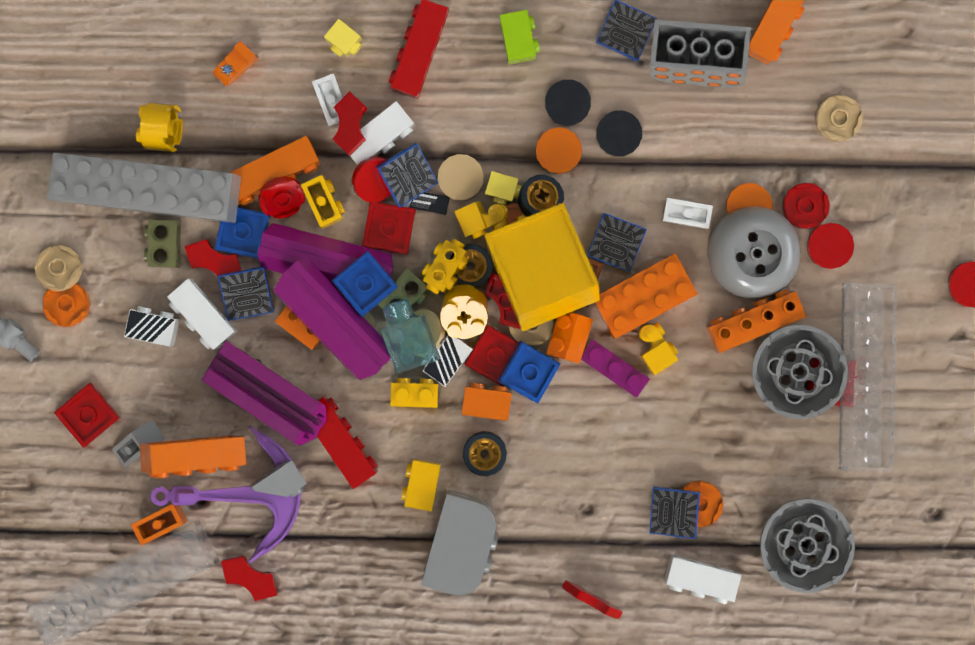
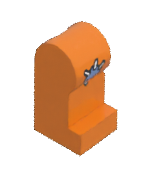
[213,41,258,87]

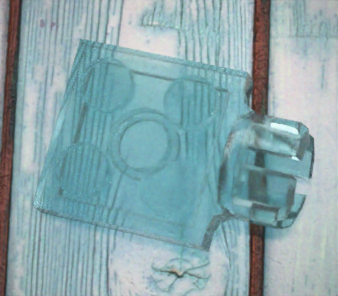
[380,299,440,374]

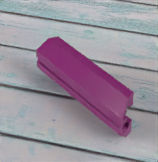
[257,223,393,288]
[274,258,393,380]
[201,340,327,446]

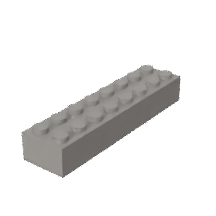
[47,153,242,223]

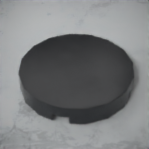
[545,79,591,126]
[596,110,642,157]

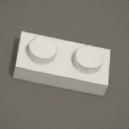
[312,73,343,126]
[662,198,713,229]

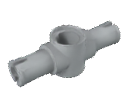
[0,318,40,362]

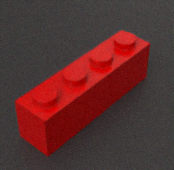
[389,0,449,99]
[317,395,378,489]

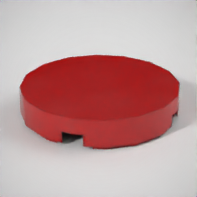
[352,156,391,203]
[258,176,305,219]
[782,182,830,229]
[807,223,855,269]
[948,261,975,308]

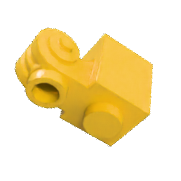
[454,201,508,239]
[639,322,678,375]

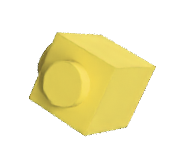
[324,19,362,58]
[485,171,522,205]

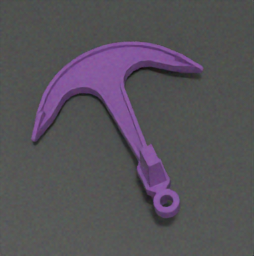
[150,425,301,563]

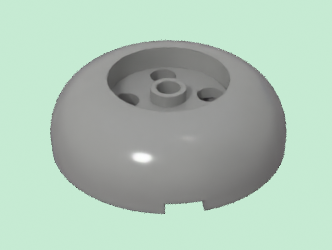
[707,206,801,299]
[752,325,848,419]
[760,498,855,593]

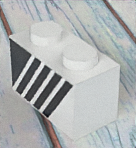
[124,306,180,347]
[422,335,473,387]

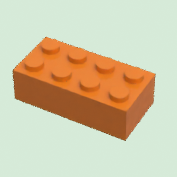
[594,253,698,339]
[139,435,246,478]

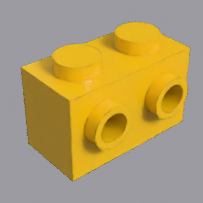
[301,175,345,229]
[390,378,439,408]
[401,458,441,512]

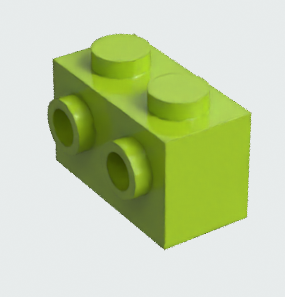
[499,10,540,65]

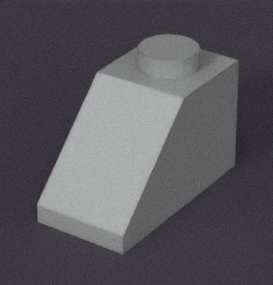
[112,420,165,468]
[249,459,307,497]

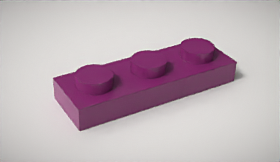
[581,339,650,398]

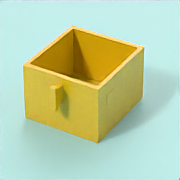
[484,203,600,332]

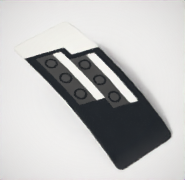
[404,192,450,215]

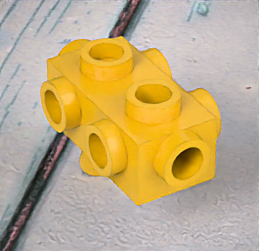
[422,238,469,294]

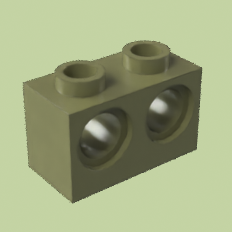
[144,220,181,268]
[378,268,429,322]

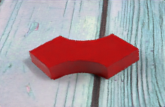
[332,91,367,156]
[184,239,242,277]
[484,273,521,330]
[221,555,278,601]
[562,580,623,619]

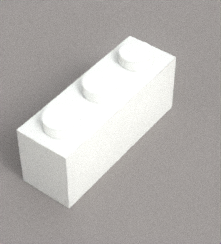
[351,101,415,165]
[167,278,238,350]
[664,554,742,604]

